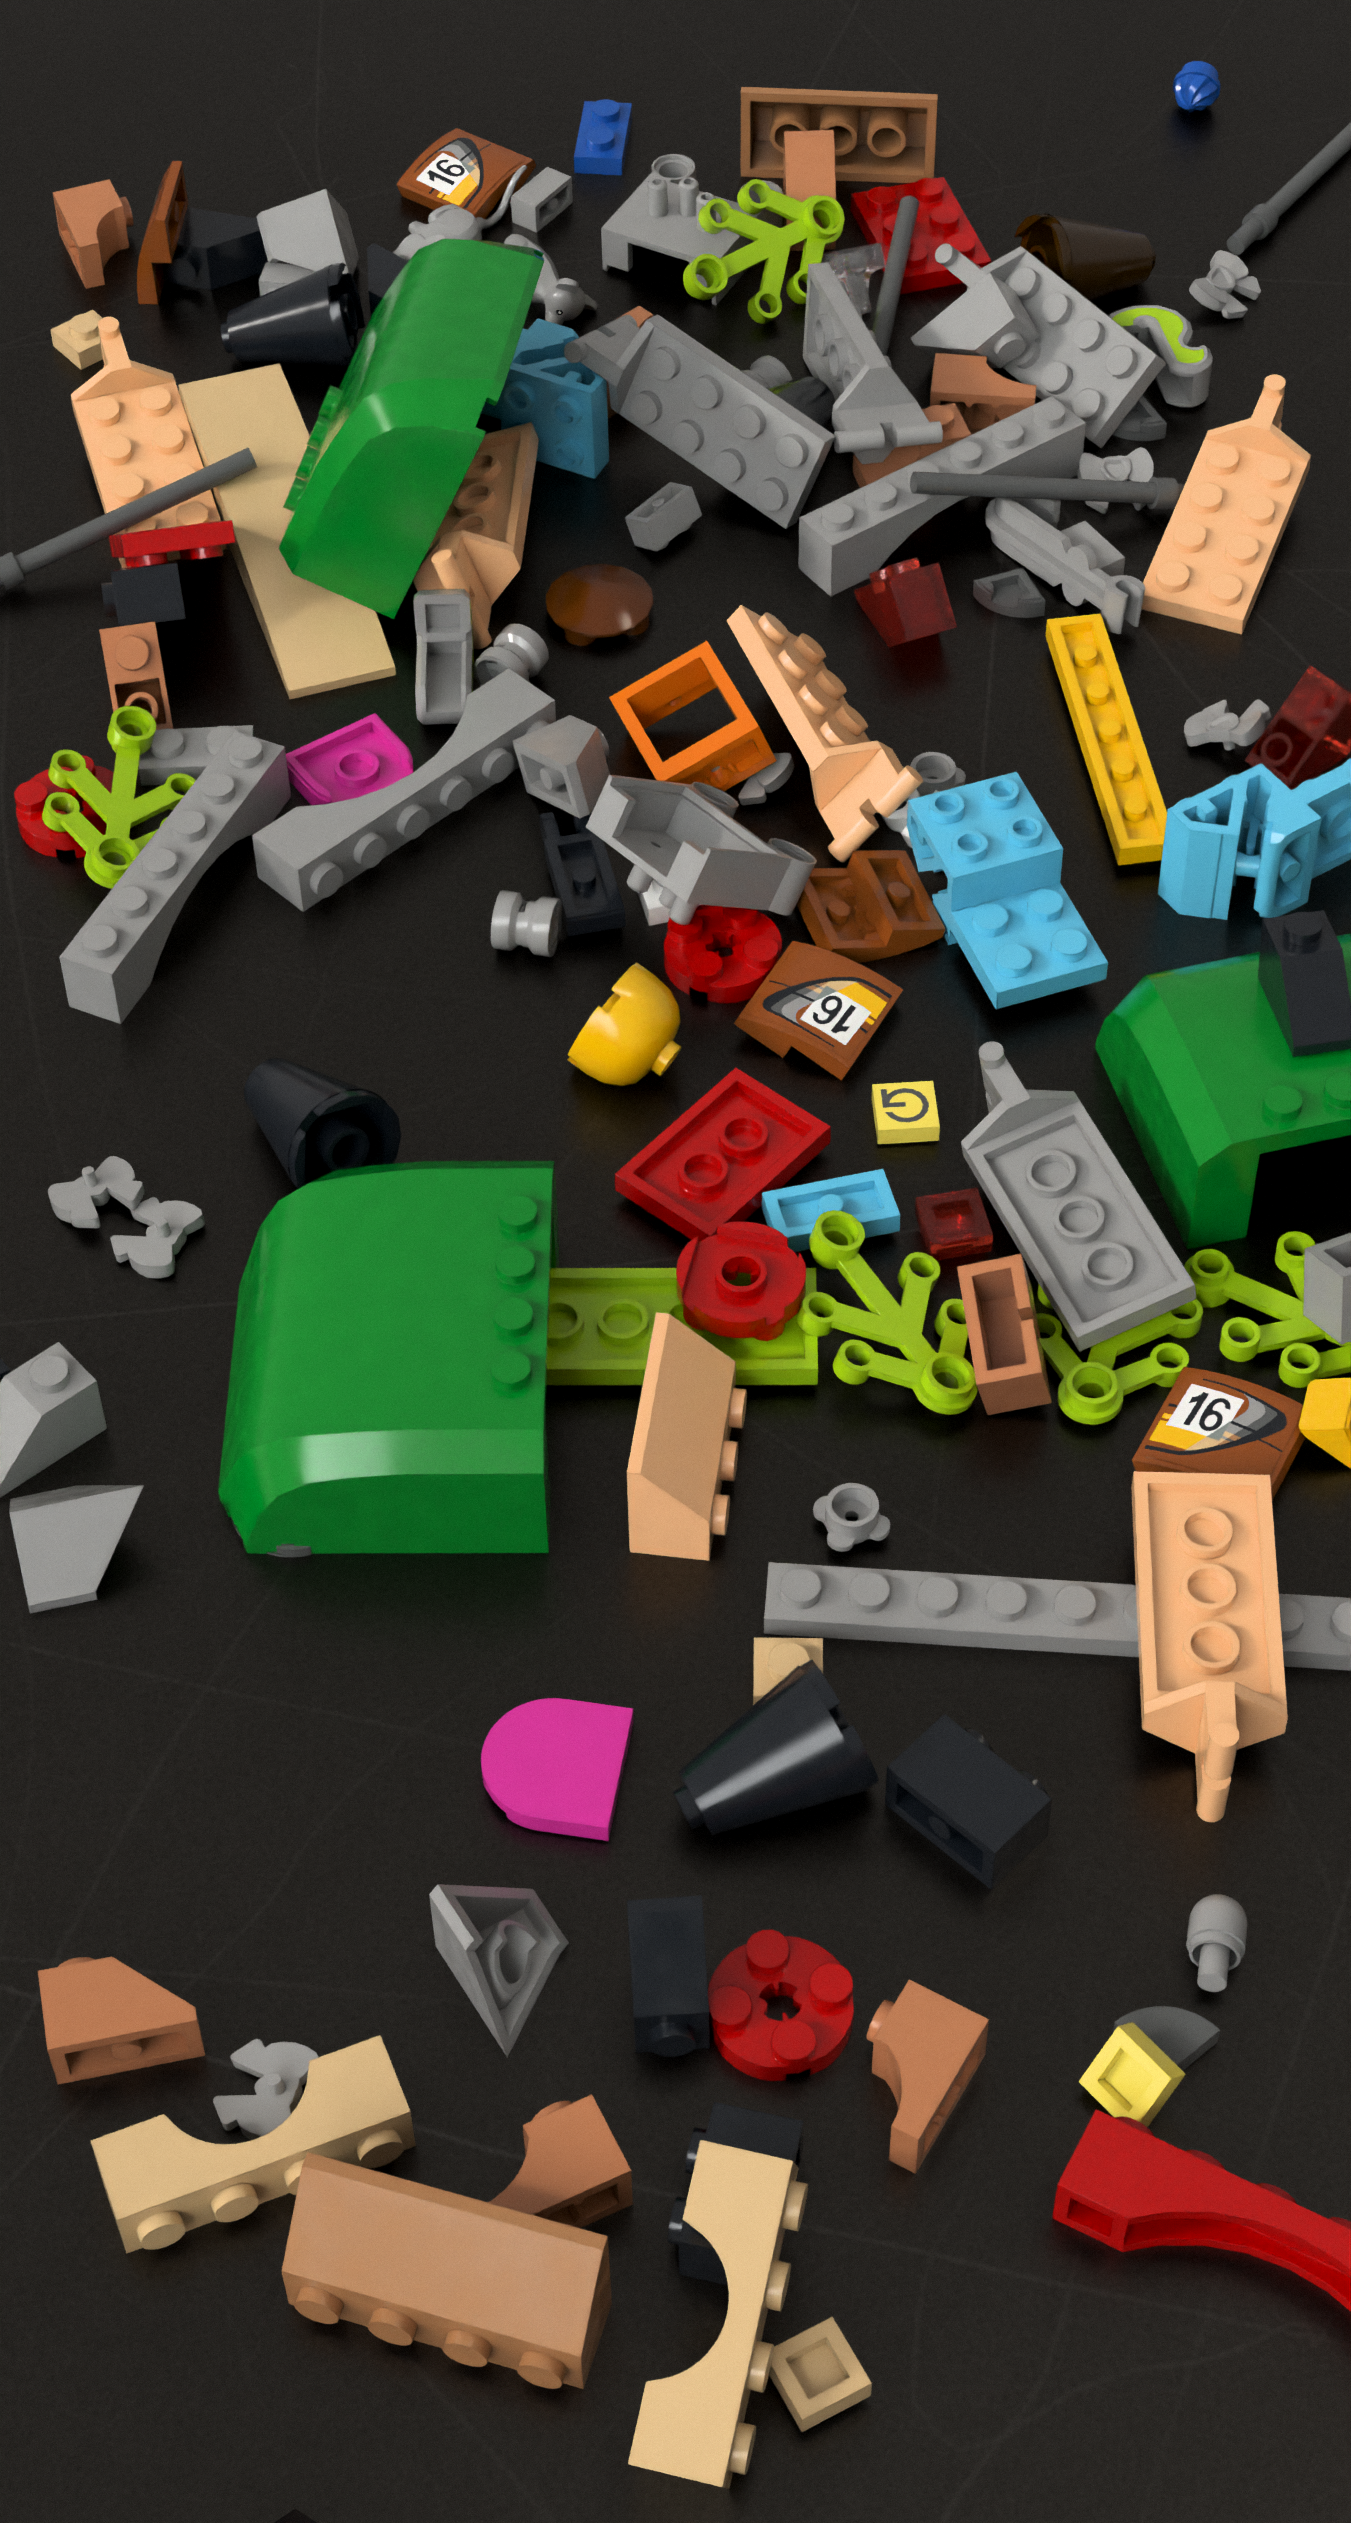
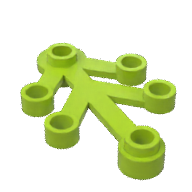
[683,179,845,324]
[42,706,196,889]
[796,1210,977,1415]
[1184,1231,1351,1388]
[1037,1284,1203,1425]

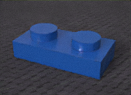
[574,99,632,175]

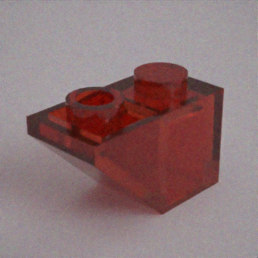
[854,558,957,647]
[1245,665,1351,790]

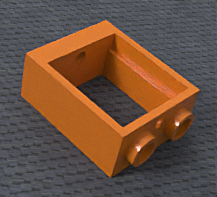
[609,641,777,791]

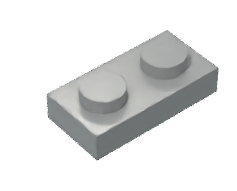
[139,725,254,786]

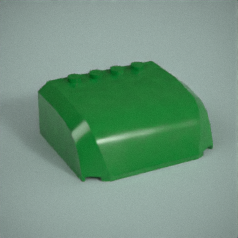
[278,239,544,619]
[1095,933,1351,1249]
[218,1161,559,1554]

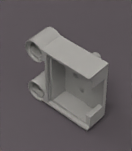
[601,154,783,306]
[586,775,817,925]

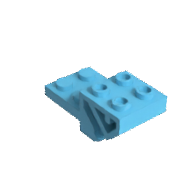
[481,318,609,479]
[1157,758,1351,920]
[907,772,1108,1009]

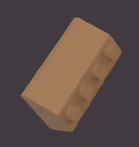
[741,87,938,183]
[282,2152,612,2389]

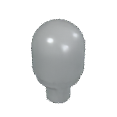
[1186,1894,1248,1992]

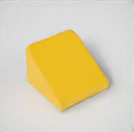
[1298,1377,1351,1469]

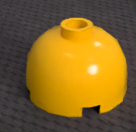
[567,962,682,1086]

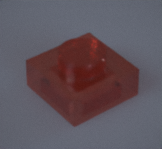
[915,1188,993,1260]

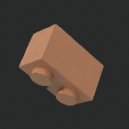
[957,1254,1052,1415]

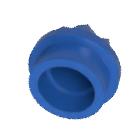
[1173,61,1221,112]

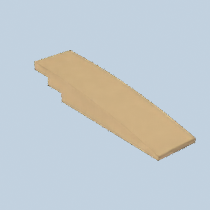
[178,363,396,699]

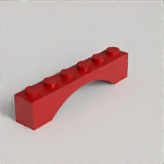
[1052,2109,1351,2312]

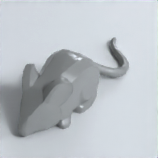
[393,165,527,261]

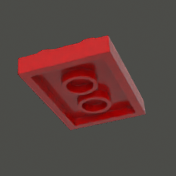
[851,177,992,295]
[109,520,235,567]
[615,1068,831,1243]

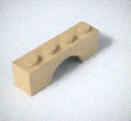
[91,2035,416,2253]
[628,2140,808,2488]

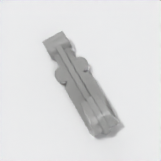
[985,497,1145,634]

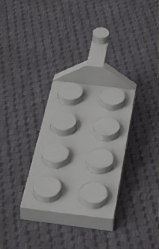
[935,243,1167,448]
[803,262,943,464]
[564,314,836,529]
[961,1041,1196,1352]

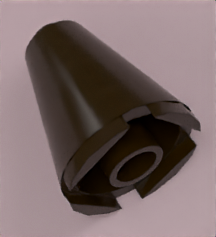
[1014,213,1156,302]

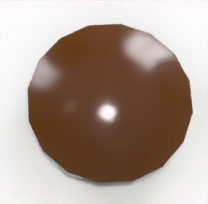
[546,564,654,646]

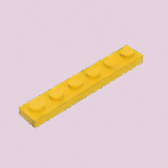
[1045,613,1167,865]

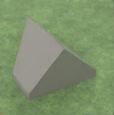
[256,189,359,276]
[9,1485,144,1614]
[429,1884,569,2058]

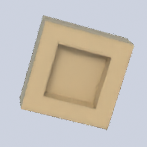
[50,309,103,370]
[753,1638,823,1705]
[769,2317,872,2432]

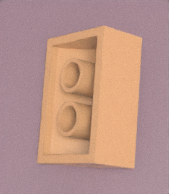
[627,1312,747,1561]

